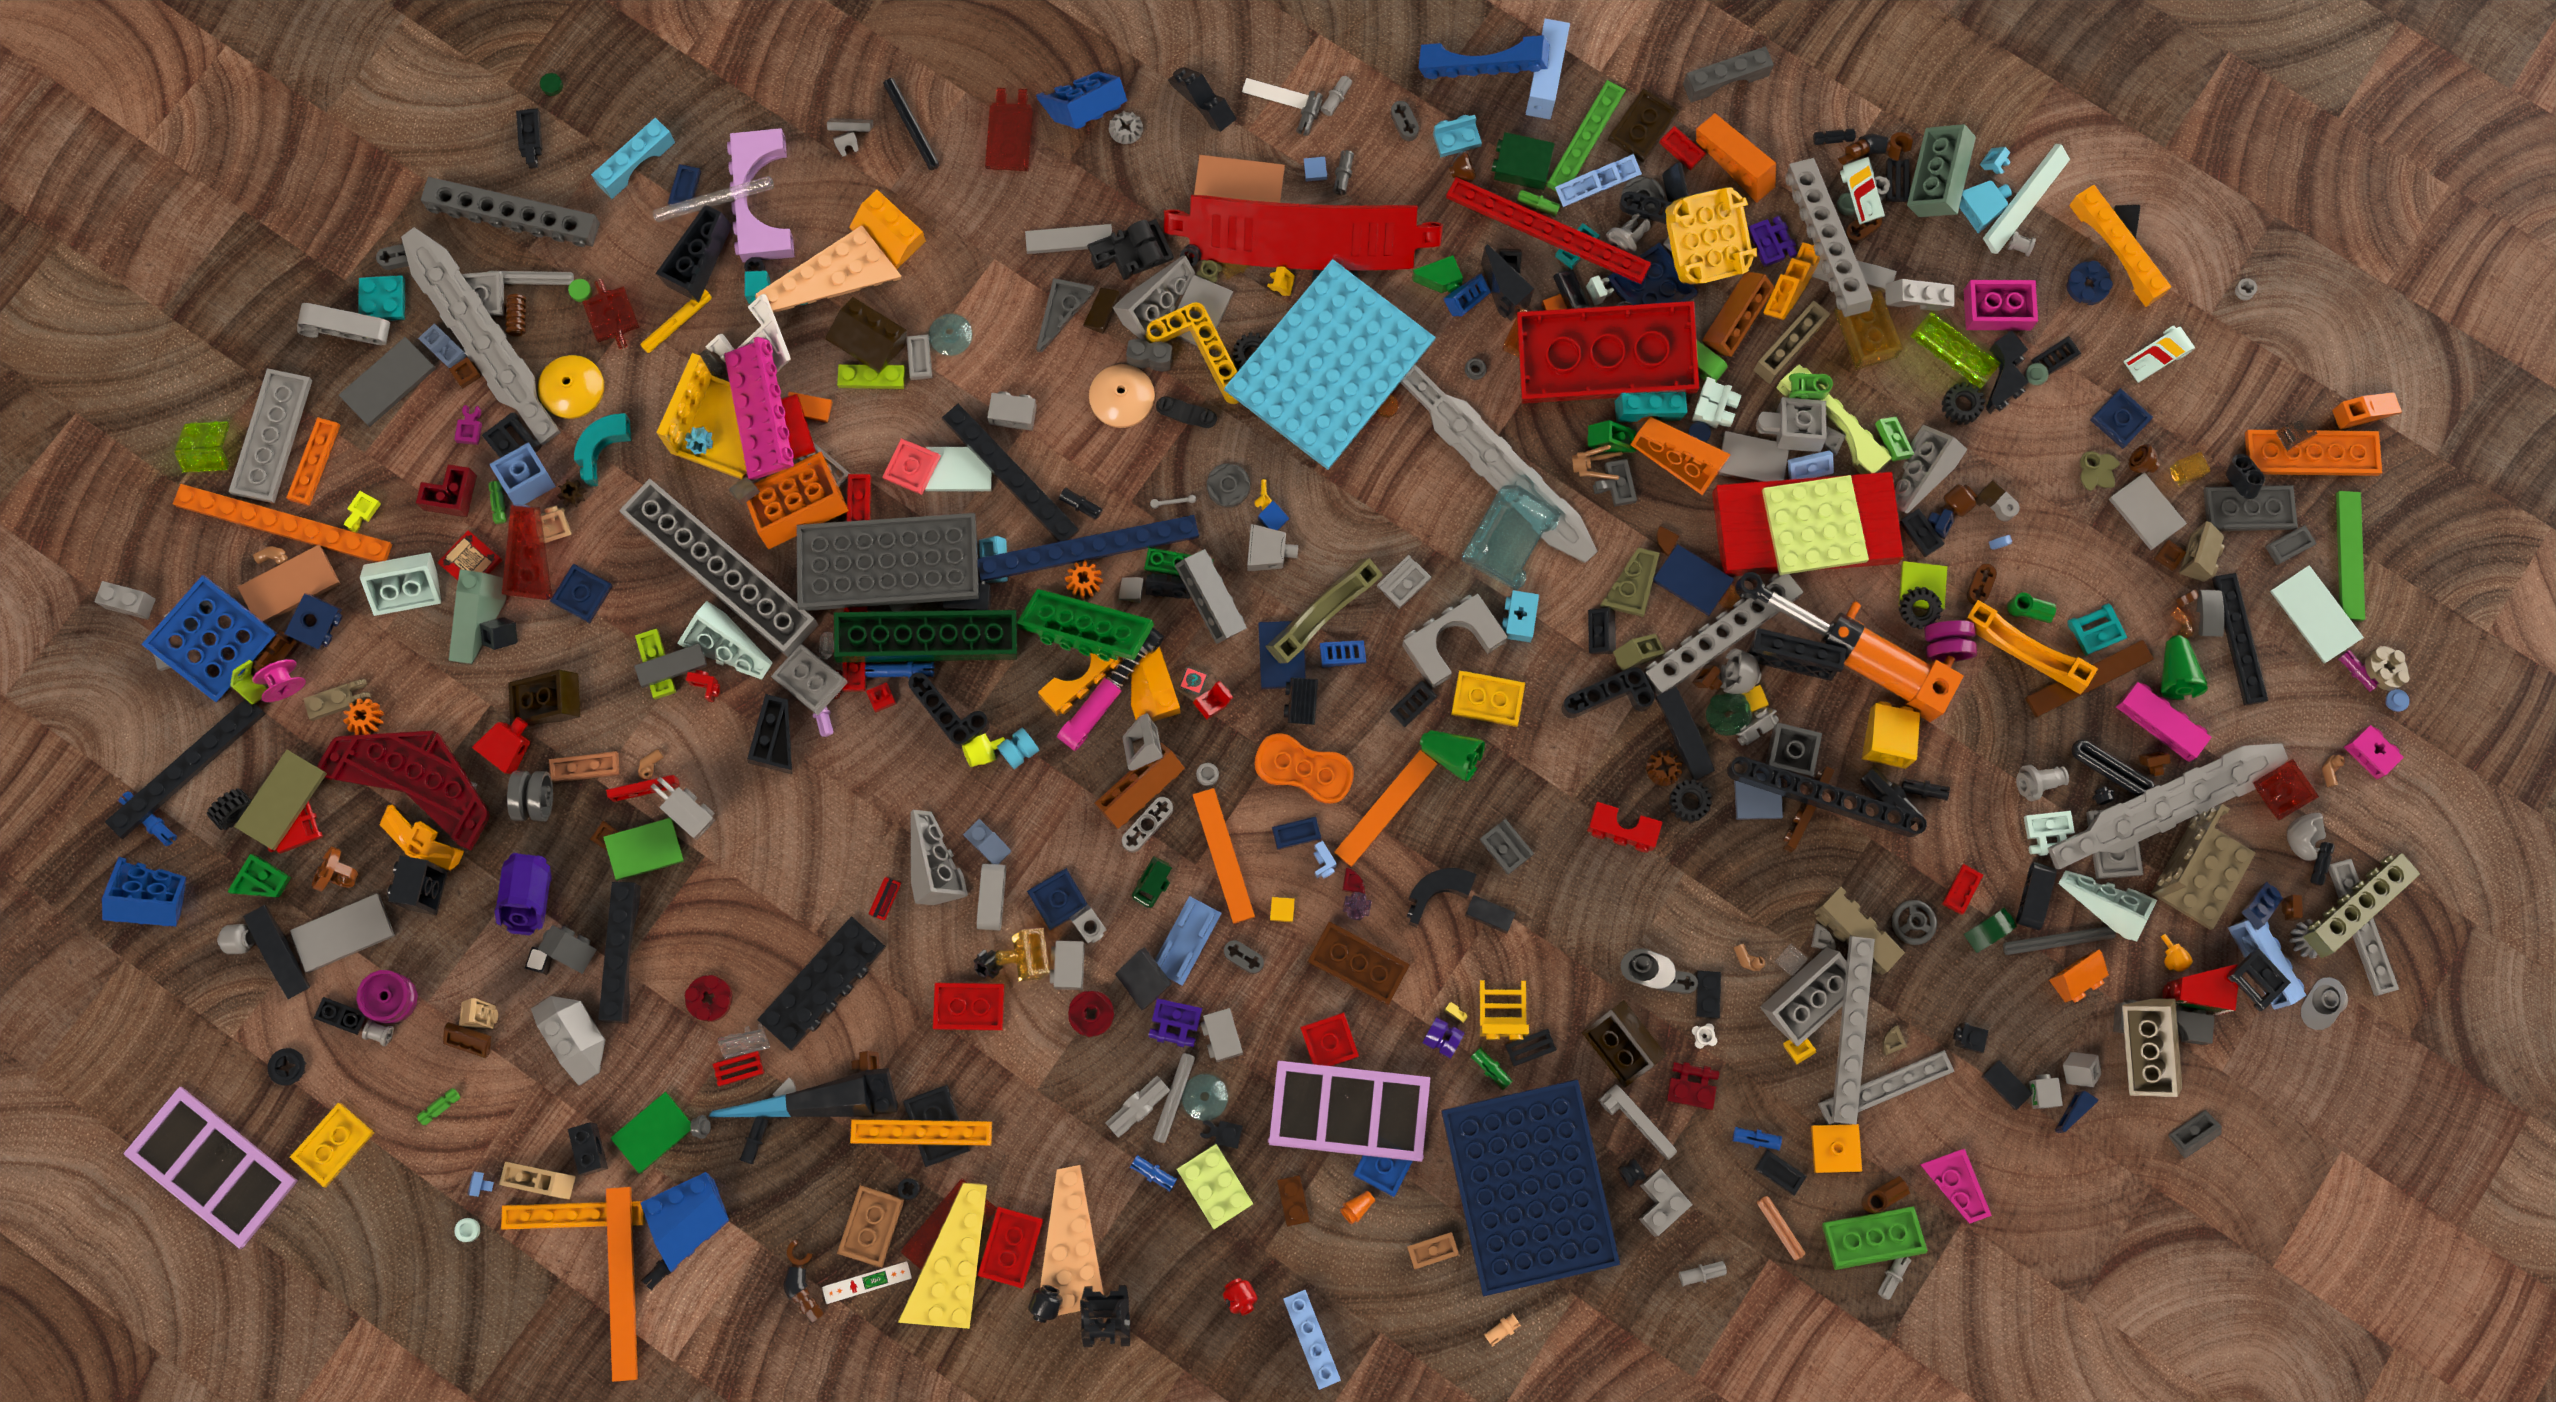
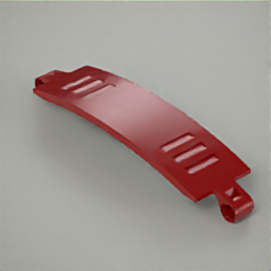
[1164,195,1443,270]

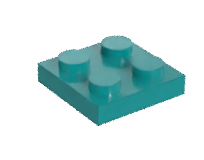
[358,275,405,321]

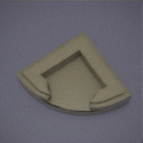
[1883,1025,1907,1056]

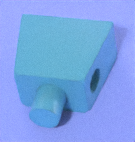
[1959,181,2012,233]

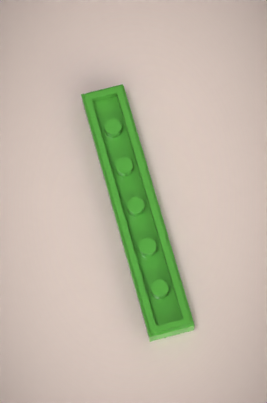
[1546,80,1626,191]
[2336,491,2365,622]

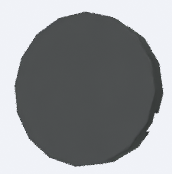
[1621,176,1665,219]
[1207,463,1250,507]

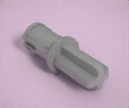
[1320,76,1352,116]
[1878,1257,1911,1300]
[1679,1261,1727,1287]

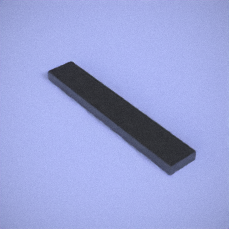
[2212,573,2268,706]

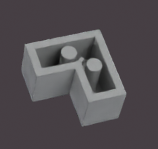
[1639,1169,1693,1237]

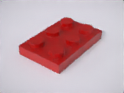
[933,983,1005,1031]
[978,1207,1044,1289]

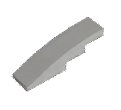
[1812,259,1897,293]

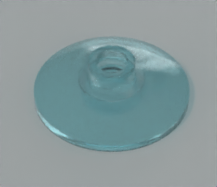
[929,314,972,356]
[1182,1074,1228,1121]

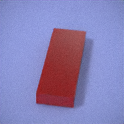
[606,775,680,802]

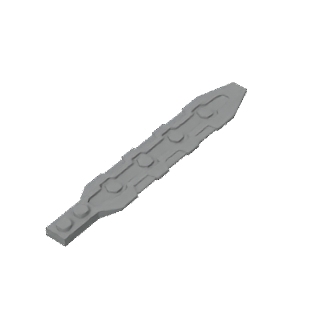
[401,227,561,445]
[1400,364,1598,563]
[2048,743,2288,869]

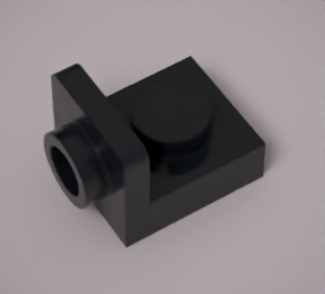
[1953,1022,1989,1053]

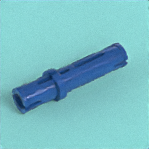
[865,661,934,679]
[119,791,177,846]

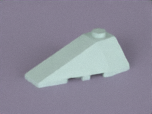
[678,601,773,680]
[2058,870,2157,942]

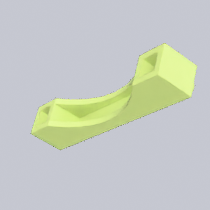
[1777,364,1892,474]

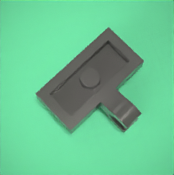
[1593,459,1637,507]

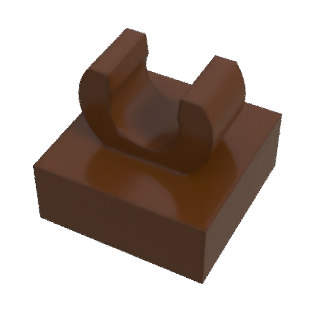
[1692,665,1723,690]
[2139,751,2171,776]
[851,1051,879,1072]

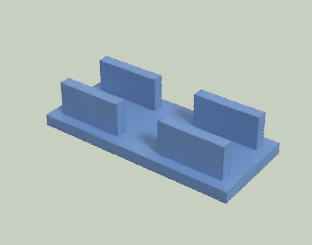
[1155,896,1222,986]

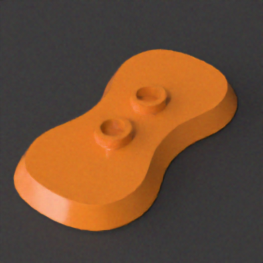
[1255,733,1354,804]

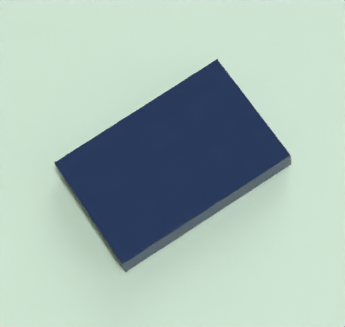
[1653,544,1734,616]
[1259,621,1306,689]

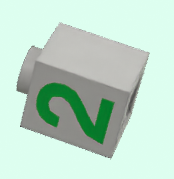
[2029,1074,2063,1109]

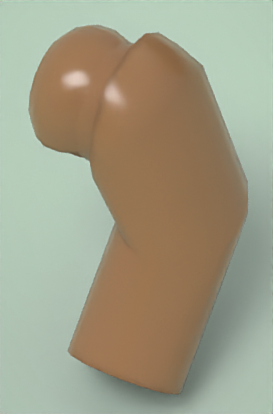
[2322,755,2345,787]

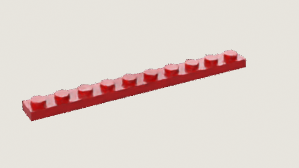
[1446,177,1651,284]
[842,474,871,692]

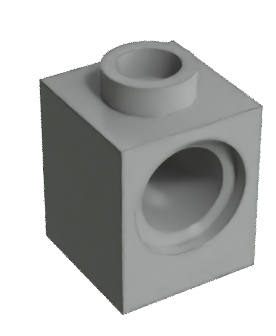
[1069,904,1106,943]

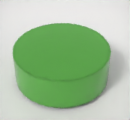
[568,279,592,302]

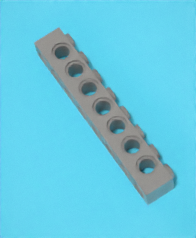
[1785,158,1873,317]
[1645,573,1803,696]

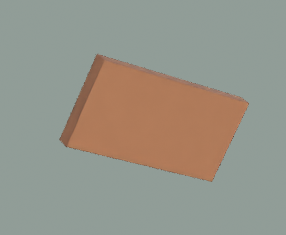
[1194,155,1285,203]
[238,545,340,623]

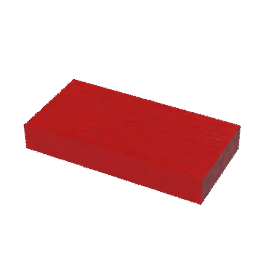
[1517,301,1699,404]
[1712,472,1904,577]

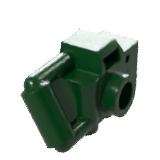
[1132,856,1172,909]

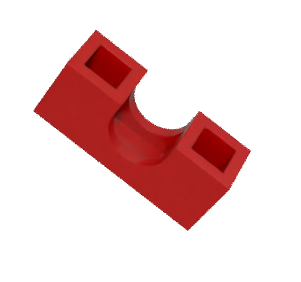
[1587,802,1662,853]

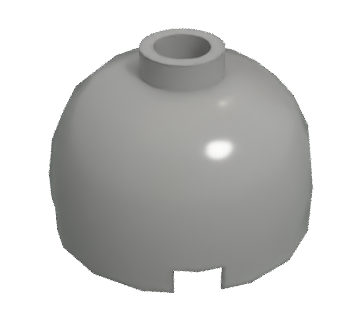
[1719,648,1761,695]

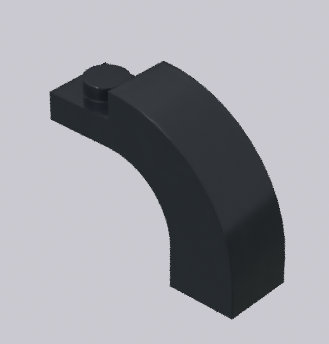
[1407,868,1477,928]

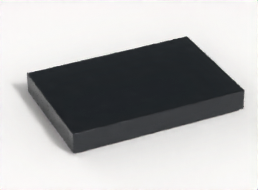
[903,1085,970,1167]

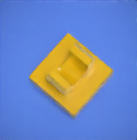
[1267,267,1295,296]

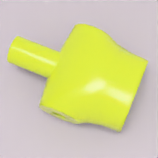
[962,734,1005,767]

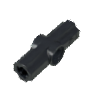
[1860,766,1923,827]

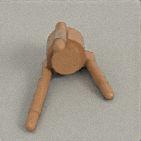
[1572,445,1623,480]

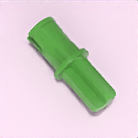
[1517,190,1560,217]

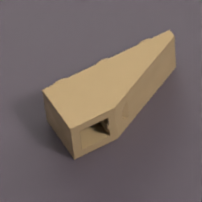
[459,998,498,1029]

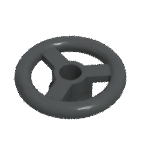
[1892,900,1937,945]

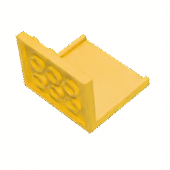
[656,353,747,479]

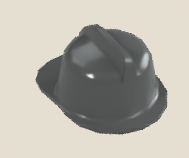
[1620,948,1676,989]

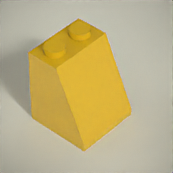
[1861,701,1920,769]

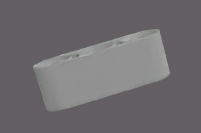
[977,864,1006,931]

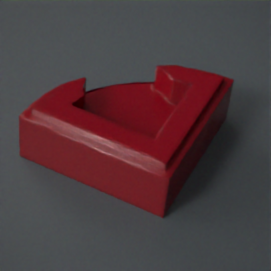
[1342,868,1365,895]

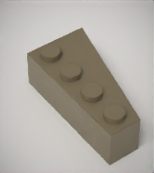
[1813,886,1905,975]

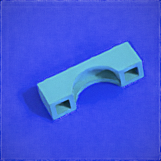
[591,118,675,199]

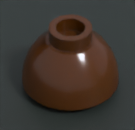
[1449,151,1476,181]
[2129,444,2160,473]

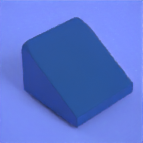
[1258,501,1289,530]

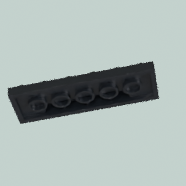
[757,916,886,1051]

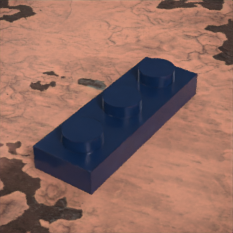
[2242,882,2283,930]

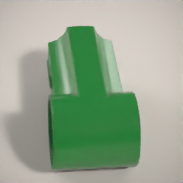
[2007,592,2056,623]

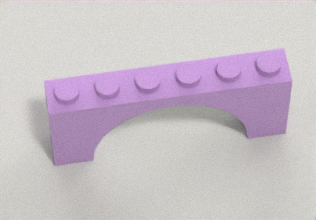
[727,128,795,262]

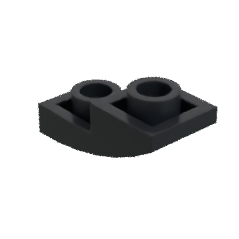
[313,997,366,1035]

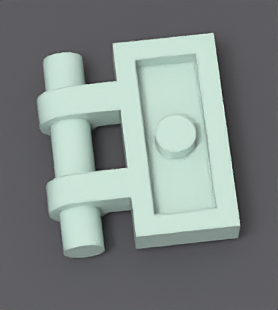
[2024,811,2075,856]

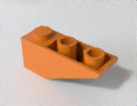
[2332,393,2402,430]

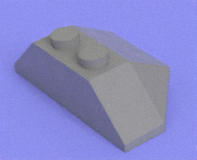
[531,996,605,1086]

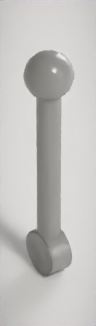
[1150,495,1196,509]

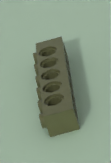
[2303,853,2420,958]

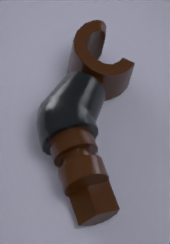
[1837,132,1913,165]
[783,1240,824,1323]

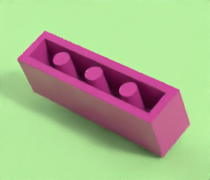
[2116,682,2212,762]

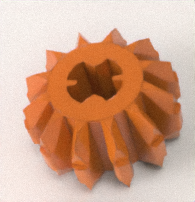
[1065,561,1103,599]
[343,698,384,735]

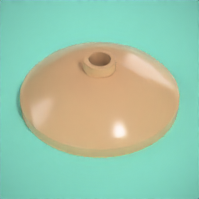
[1089,364,1155,428]

